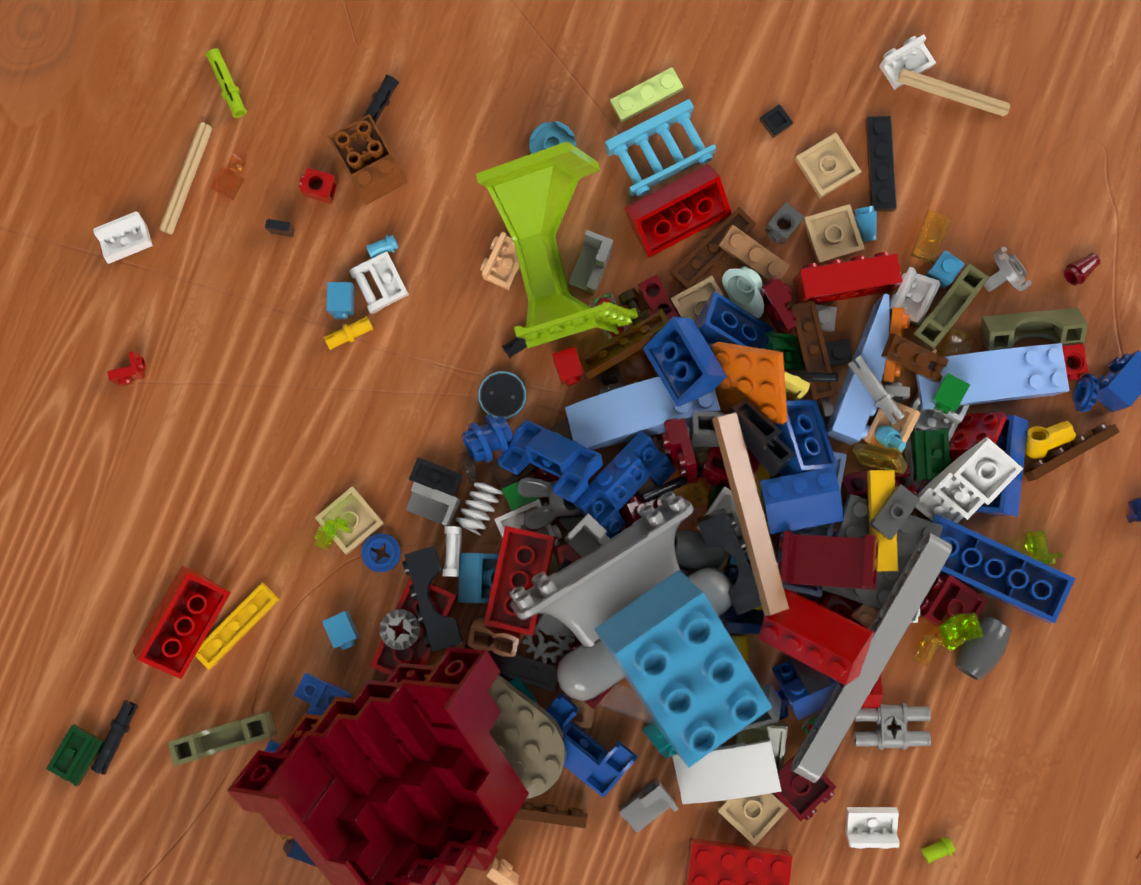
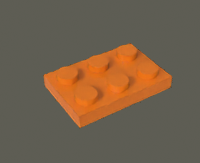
[883,307,911,382]

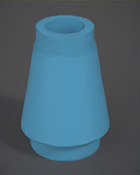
[854,206,877,242]

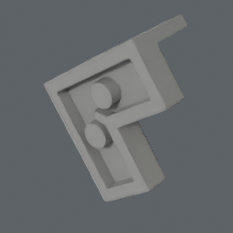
[569,230,613,295]
[406,482,461,526]
[563,514,610,557]
[618,778,678,832]

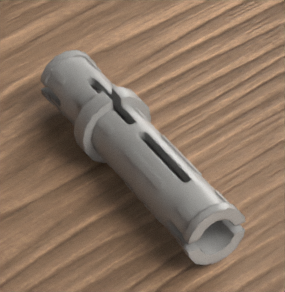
[847,355,905,425]

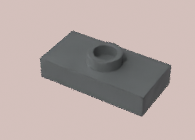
[869,484,920,540]

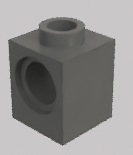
[765,202,804,244]

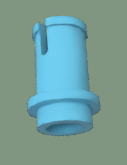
[366,234,399,258]

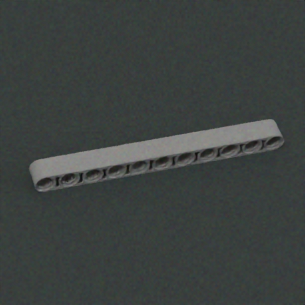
[791,532,952,783]

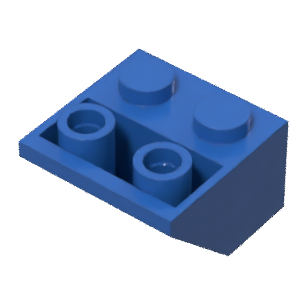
[1096,350,1141,412]
[771,661,837,720]

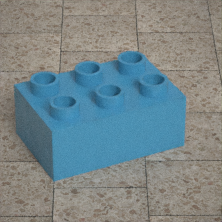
[594,570,772,768]

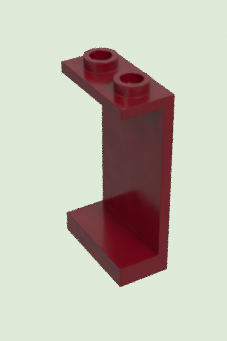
[778,531,879,590]

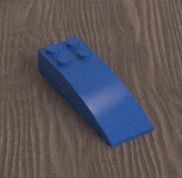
[932,514,1076,623]

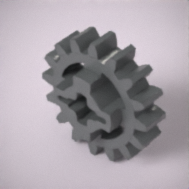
[522,613,575,663]

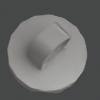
[984,247,1031,293]

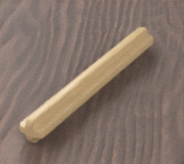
[897,69,1010,116]
[159,122,212,234]

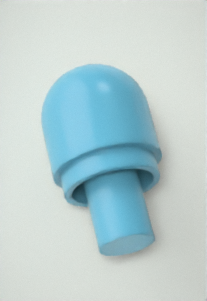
[875,425,906,451]

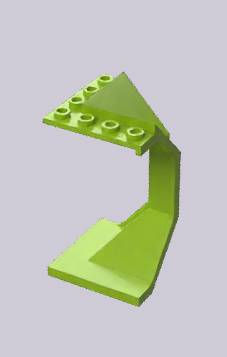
[476,141,638,348]

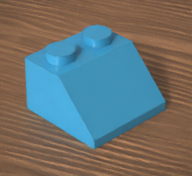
[458,553,499,603]

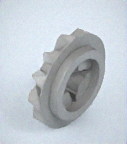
[380,609,420,650]

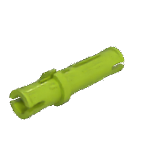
[206,48,247,118]

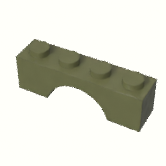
[910,263,990,352]
[979,308,1088,351]
[168,710,277,766]

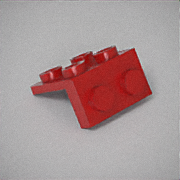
[949,412,1007,462]

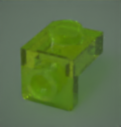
[315,516,354,550]
[1025,530,1063,565]
[938,613,984,649]

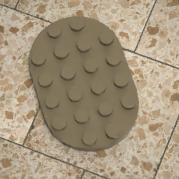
[488,675,567,799]

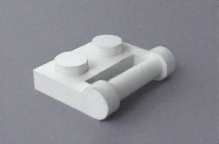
[349,251,409,314]
[442,526,462,577]

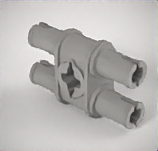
[853,703,931,750]

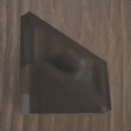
[595,364,624,394]

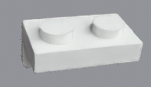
[879,35,936,90]
[93,212,153,264]
[889,267,941,326]
[845,807,900,849]

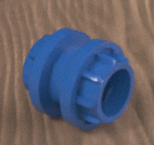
[462,414,513,463]

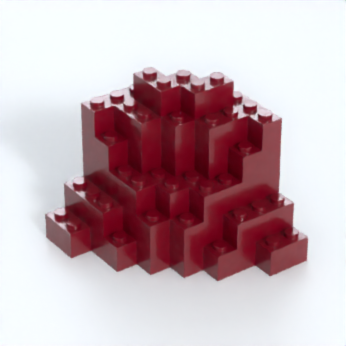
[227,647,529,885]

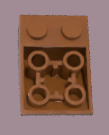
[328,114,407,205]

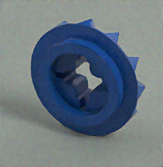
[1073,373,1100,413]
[361,533,401,572]

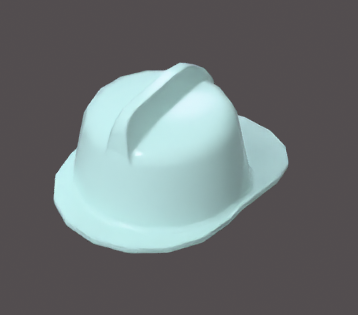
[722,266,764,318]

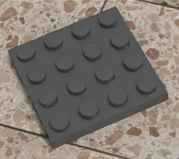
[819,494,943,621]

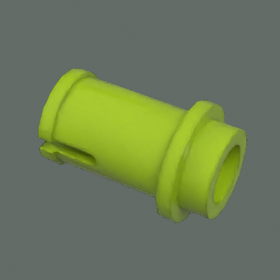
[921,837,955,864]

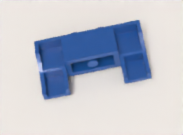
[497,419,603,503]
[573,431,676,539]
[264,673,352,752]
[546,693,638,798]

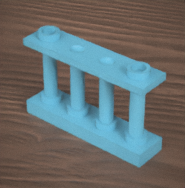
[605,99,716,197]

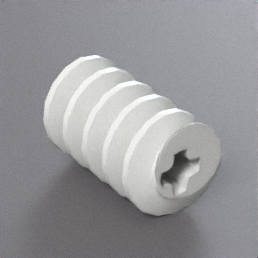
[456,482,503,536]

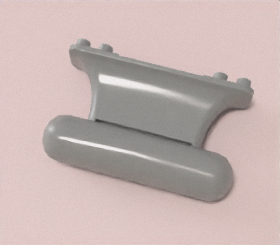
[510,491,732,701]

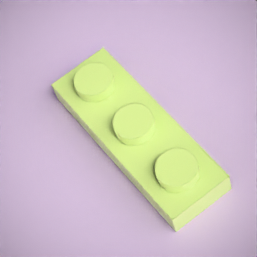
[610,67,684,123]

